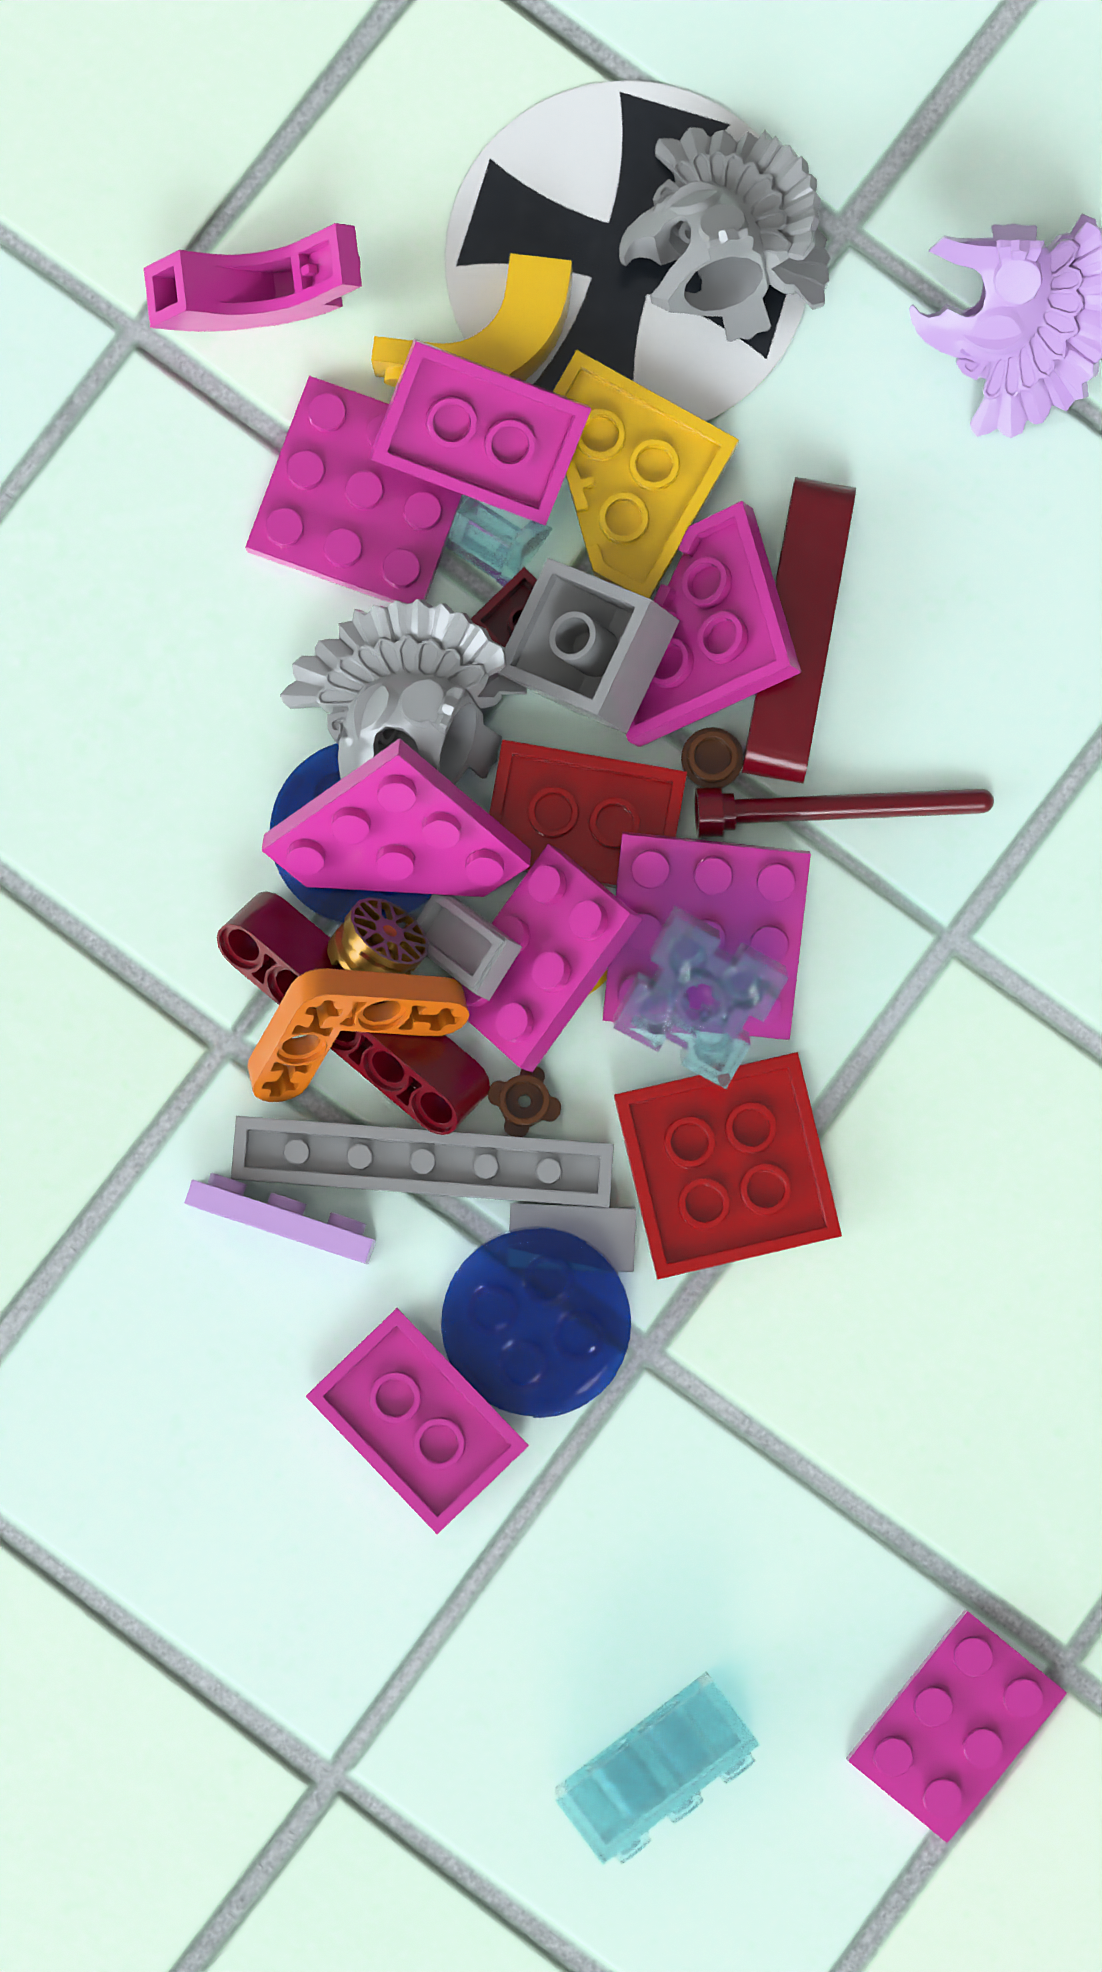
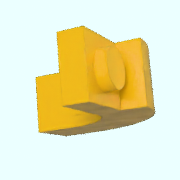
[371,253,573,387]

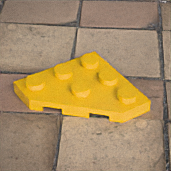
[553,350,739,599]

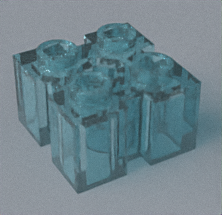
[613,906,789,1089]

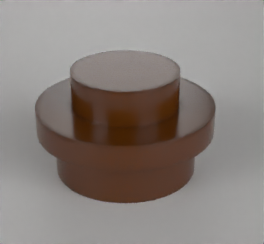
[681,727,744,789]

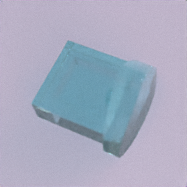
[445,497,553,587]

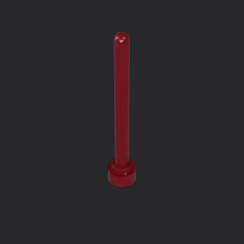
[694,787,994,838]

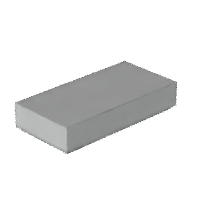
[416,894,522,1001]
[508,1203,636,1272]

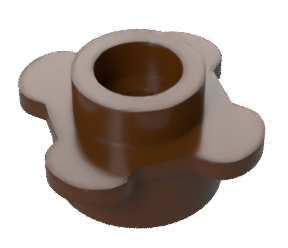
[488,1066,561,1137]

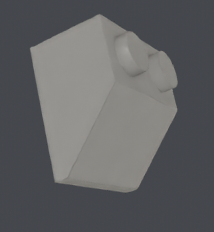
[497,558,680,734]

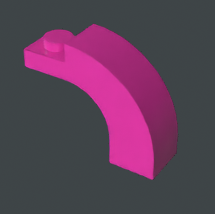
[143,223,362,332]

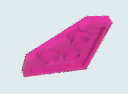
[626,501,801,747]
[262,738,531,897]

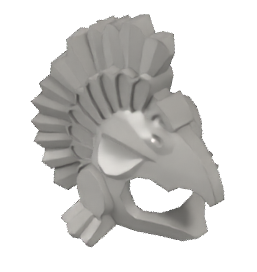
[619,128,831,342]
[280,599,527,785]

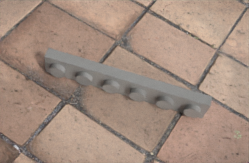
[231,1116,614,1208]

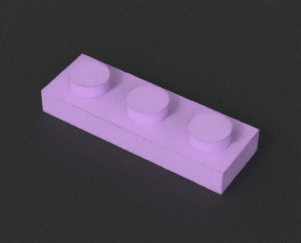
[184,1173,376,1265]

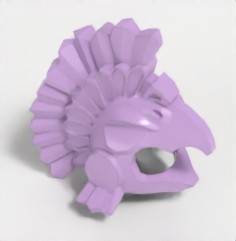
[909,214,1102,438]

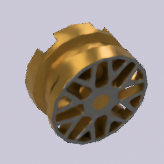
[327,898,428,975]

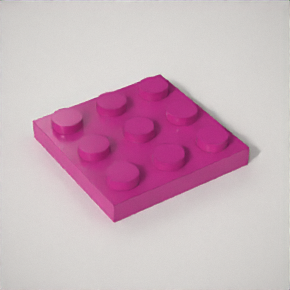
[245,376,464,604]
[602,832,811,1040]

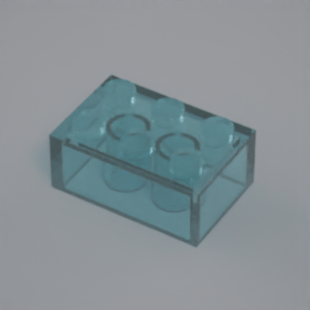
[555,1671,760,1865]

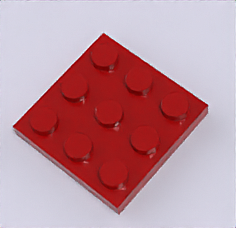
[613,1052,842,1280]

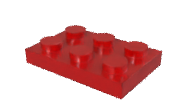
[489,739,687,888]

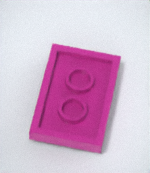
[369,339,591,526]
[452,844,643,1072]
[305,1308,529,1535]
[846,1610,1067,1843]

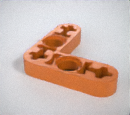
[247,969,470,1102]

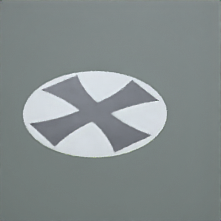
[444,80,806,422]

